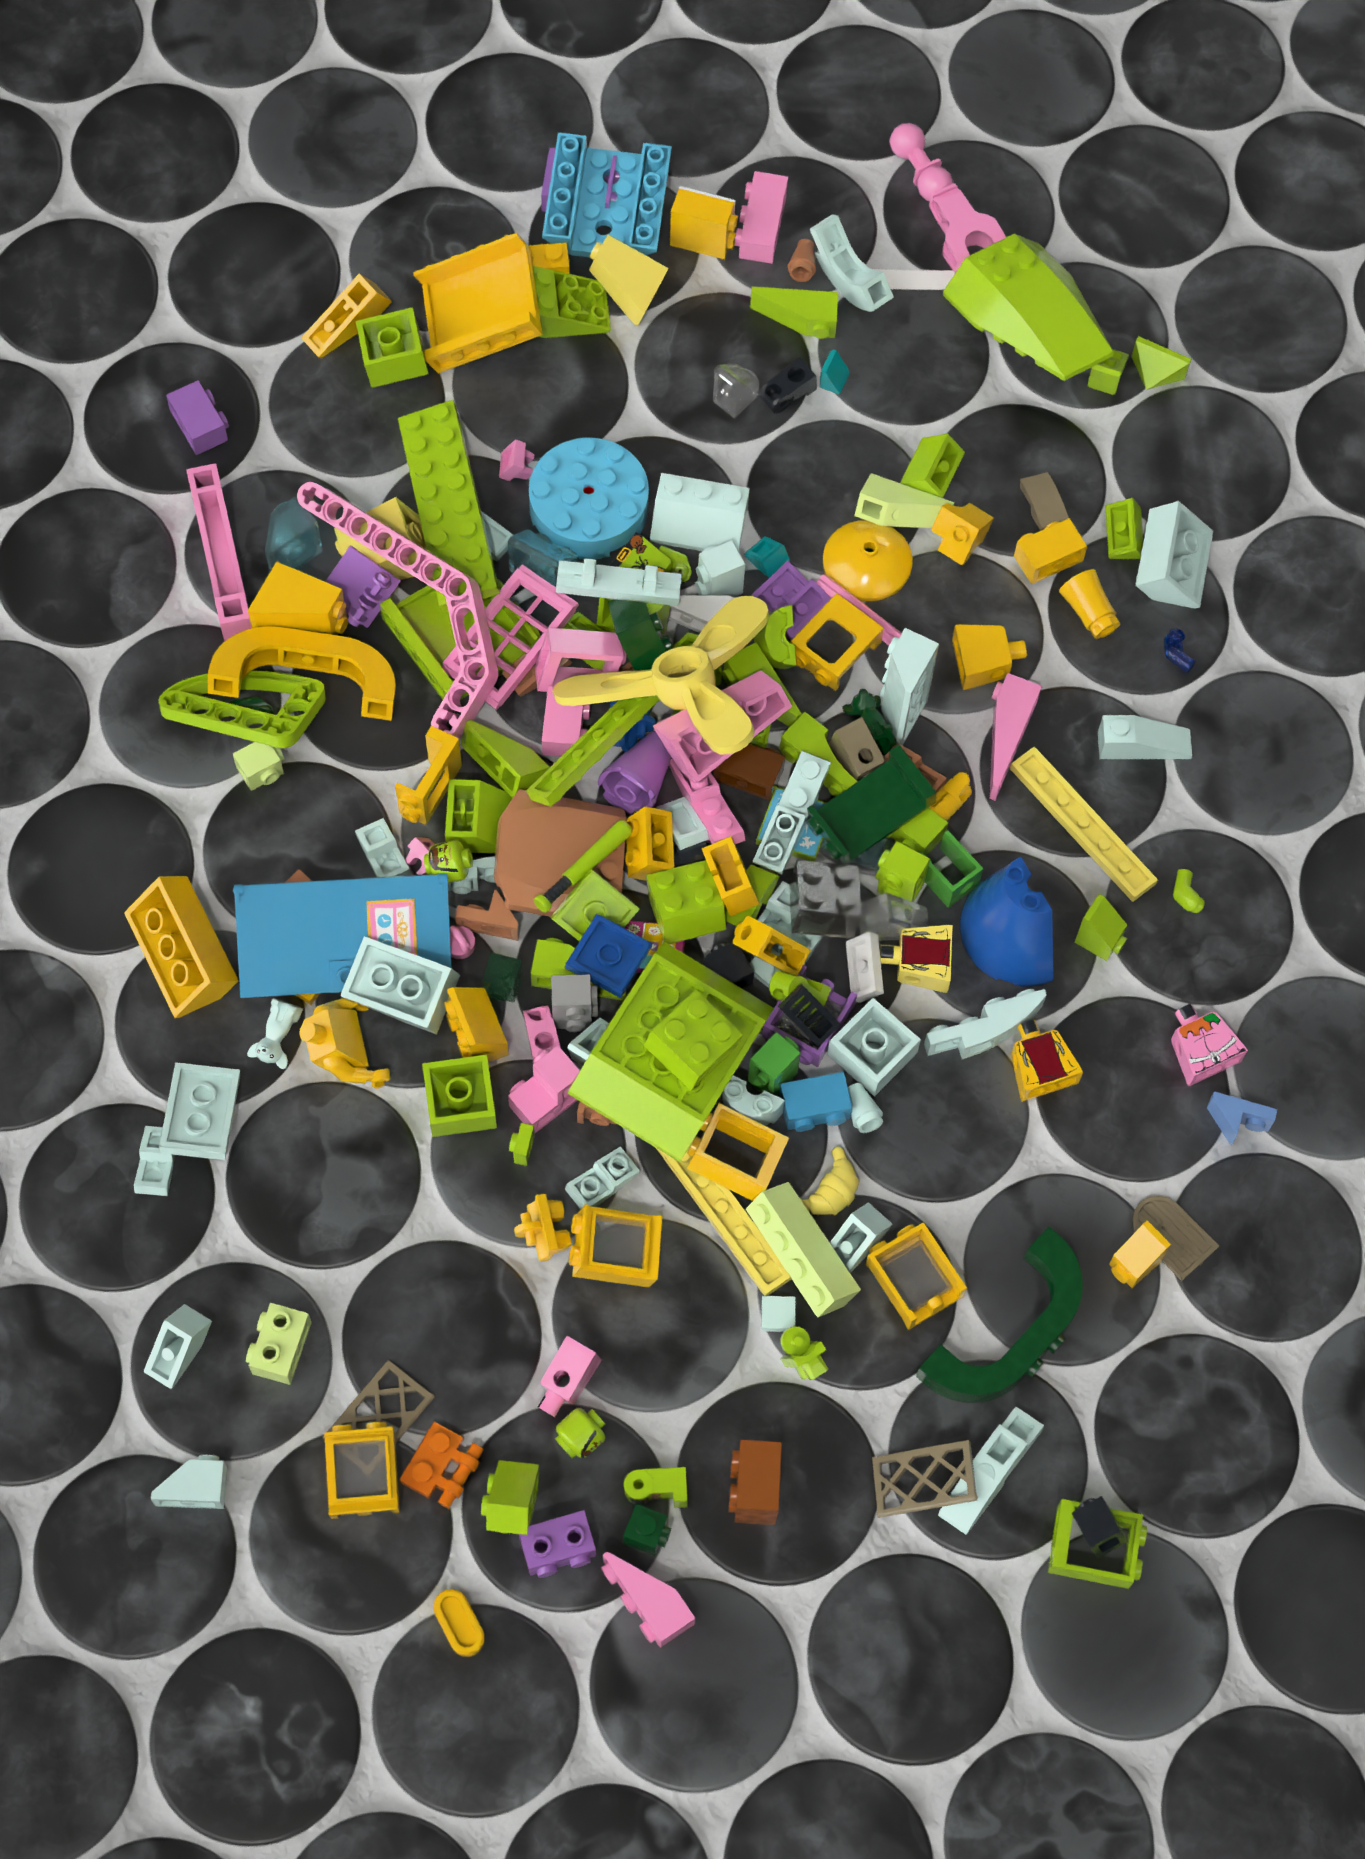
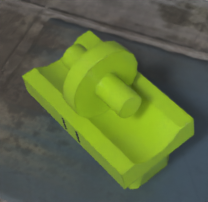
[780,1327,829,1380]

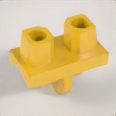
[514,1194,572,1262]

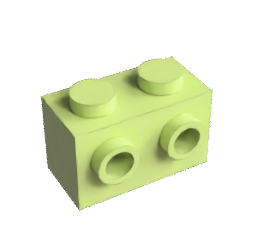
[246,1303,312,1385]

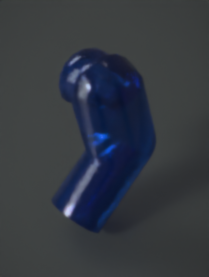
[1164,628,1196,673]

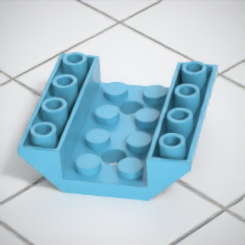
[542,133,672,257]

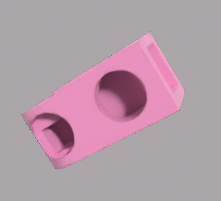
[523,1005,561,1064]

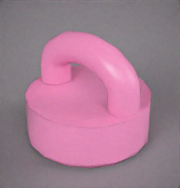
[450,926,475,959]

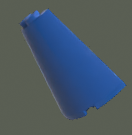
[960,857,1054,987]

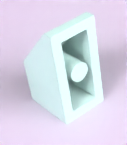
[830,1202,893,1273]
[144,1304,212,1389]
[151,1455,227,1509]

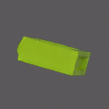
[1047,1499,1147,1589]

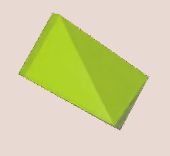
[1131,336,1192,390]

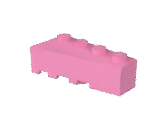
[653,670,792,784]

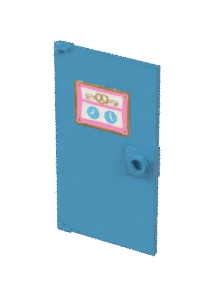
[233,873,452,998]

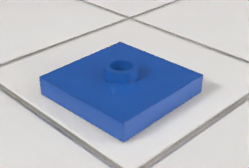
[565,914,653,998]

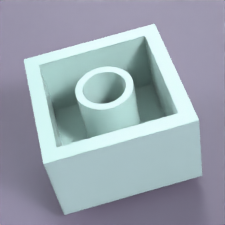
[827,998,921,1096]

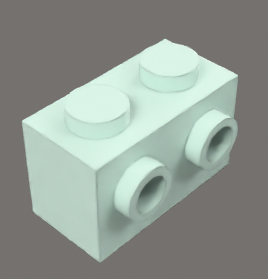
[695,540,745,598]

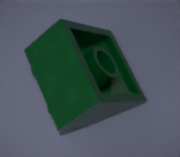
[608,599,674,671]

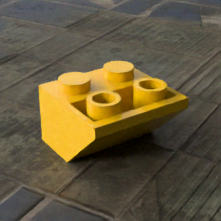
[444,987,509,1063]

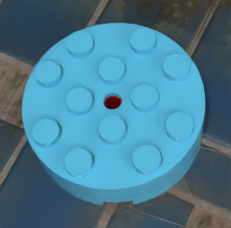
[529,438,649,559]

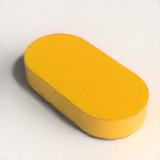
[433,1589,485,1657]

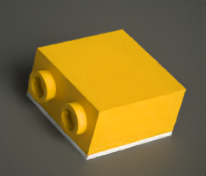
[670,186,738,260]

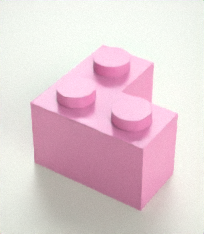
[508,1046,580,1133]

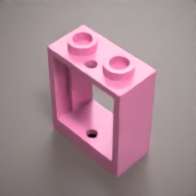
[535,628,626,692]

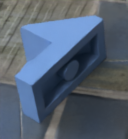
[1207,1092,1277,1145]

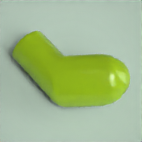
[659,546,692,582]
[1173,869,1205,913]

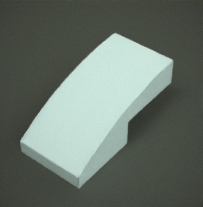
[355,818,412,877]
[134,1126,175,1196]

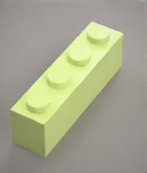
[746,1182,861,1318]

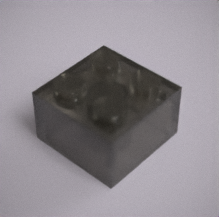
[789,860,862,939]

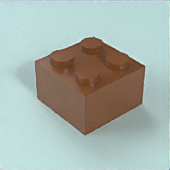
[728,1440,782,1525]

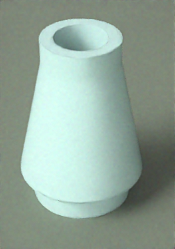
[848,1083,883,1133]

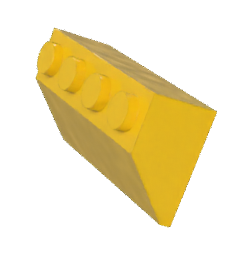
[124,876,239,1018]

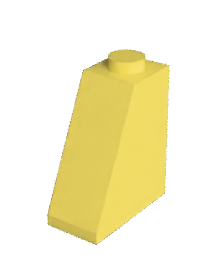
[589,235,669,326]

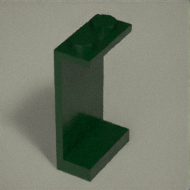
[806,745,936,866]

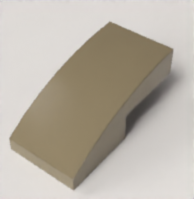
[1020,472,1069,531]

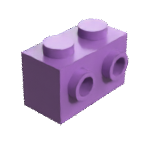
[166,381,229,455]
[519,1510,596,1578]

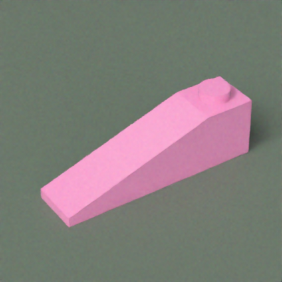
[990,673,1042,801]

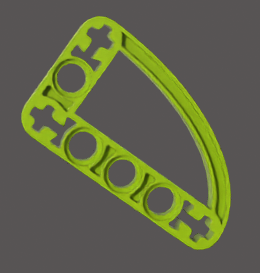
[158,671,326,748]

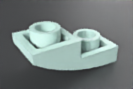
[448,856,496,894]
[565,1146,640,1210]

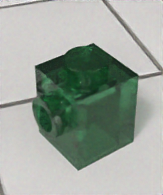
[482,952,523,1003]

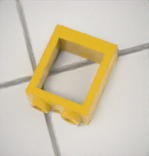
[687,1103,789,1201]

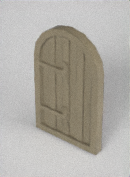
[1132,1195,1219,1281]

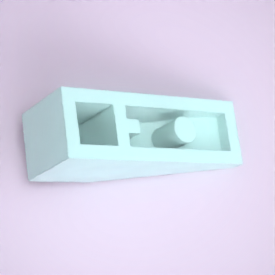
[1098,715,1192,759]

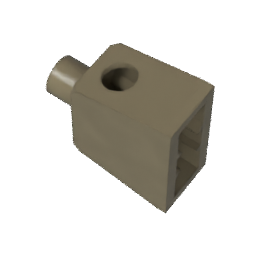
[828,717,885,781]

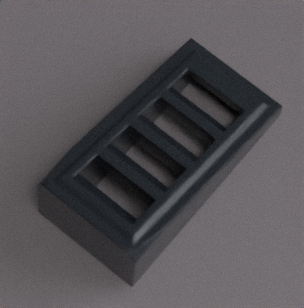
[778,984,841,1047]

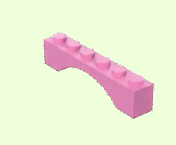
[186,463,252,642]

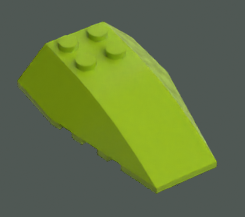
[943,234,1113,381]

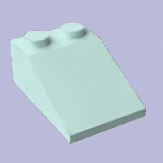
[340,936,460,1035]

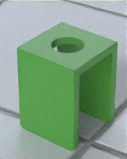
[918,830,983,908]

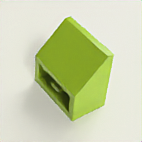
[445,779,513,853]

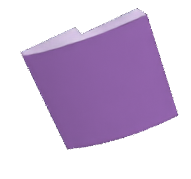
[751,561,831,640]

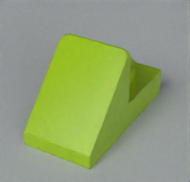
[1088,349,1129,395]

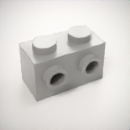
[551,974,598,1032]

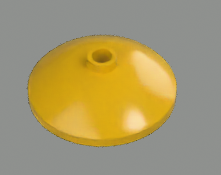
[823,520,912,601]

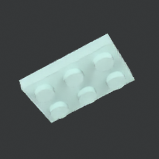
[159,1062,240,1160]

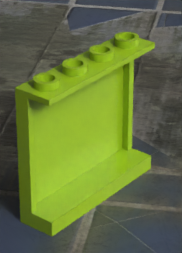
[380,579,540,700]

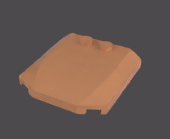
[494,789,627,917]

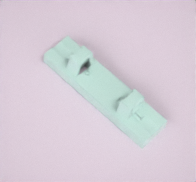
[556,559,681,606]

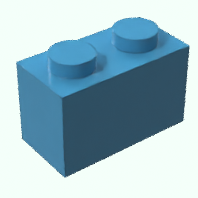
[779,1072,852,1132]

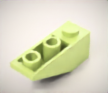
[854,473,955,528]

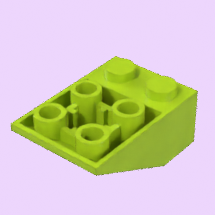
[532,266,611,338]

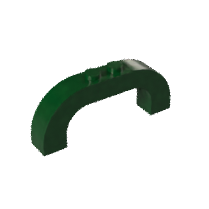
[916,1226,1083,1403]

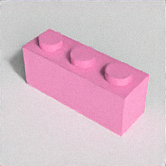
[735,171,788,264]

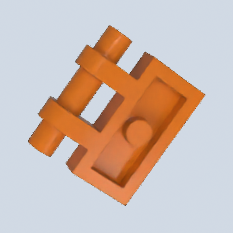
[399,1421,484,1509]

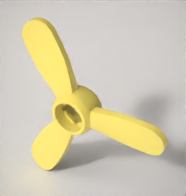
[552,596,769,754]

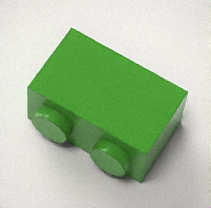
[748,1032,801,1096]

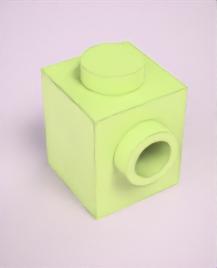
[233,742,285,791]

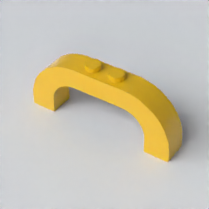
[208,626,396,721]

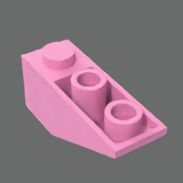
[601,1552,695,1648]

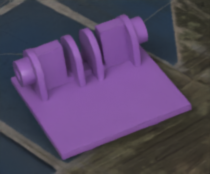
[325,545,401,628]

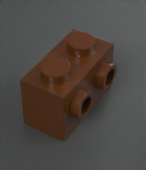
[713,743,785,801]

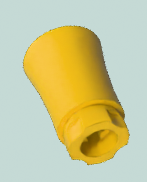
[1059,569,1120,639]

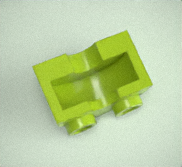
[754,605,796,670]

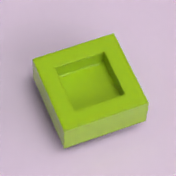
[509,1123,535,1166]

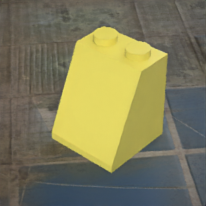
[334,497,427,580]

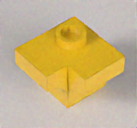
[931,503,994,565]

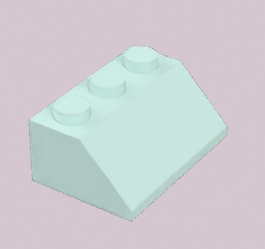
[650,473,750,552]
[1136,501,1213,608]

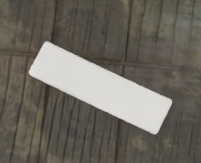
[873,269,955,290]

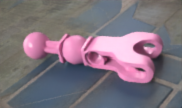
[890,123,1006,272]

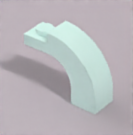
[810,214,894,312]

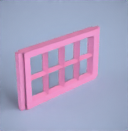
[441,564,579,710]

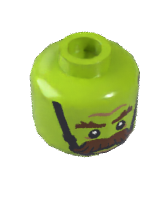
[424,840,473,883]
[555,1408,605,1459]

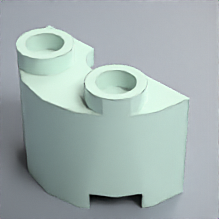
[722,1076,785,1126]

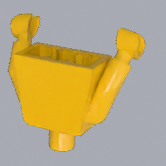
[299,998,390,1089]

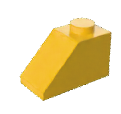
[1109,1220,1171,1288]

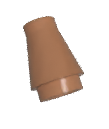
[788,239,816,282]

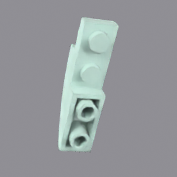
[753,751,831,874]
[924,989,1046,1059]
[938,1407,1044,1535]

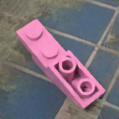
[669,759,746,844]

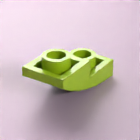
[724,864,780,926]

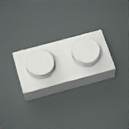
[846,932,884,1003]

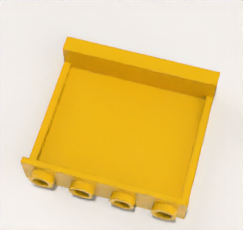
[413,233,543,374]

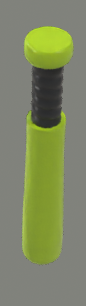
[534,820,632,913]

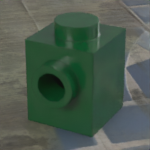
[623,1504,672,1556]

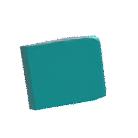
[819,349,849,394]
[744,536,790,578]

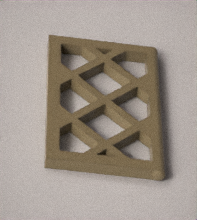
[322,1360,435,1476]
[872,1440,978,1518]

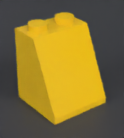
[248,561,348,635]

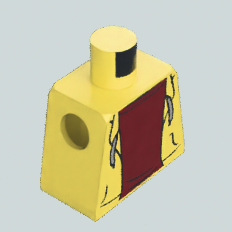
[880,925,953,993]

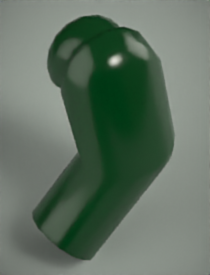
[230,696,274,715]

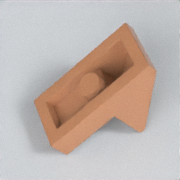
[455,890,519,941]

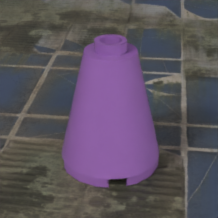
[598,732,671,815]

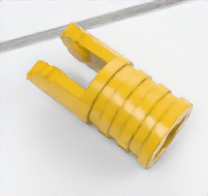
[929,772,972,821]

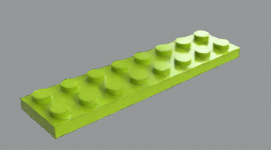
[398,400,500,612]

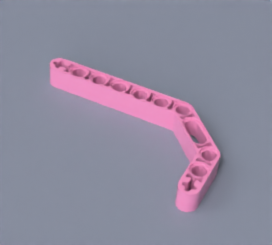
[297,482,498,740]

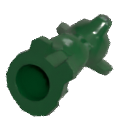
[842,689,896,755]

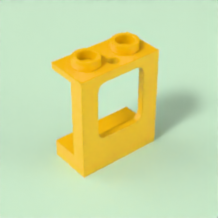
[790,593,884,691]
[395,726,462,825]

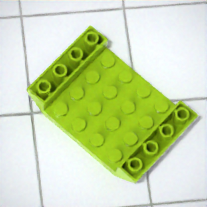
[567,942,774,1162]

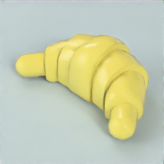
[800,1146,860,1216]

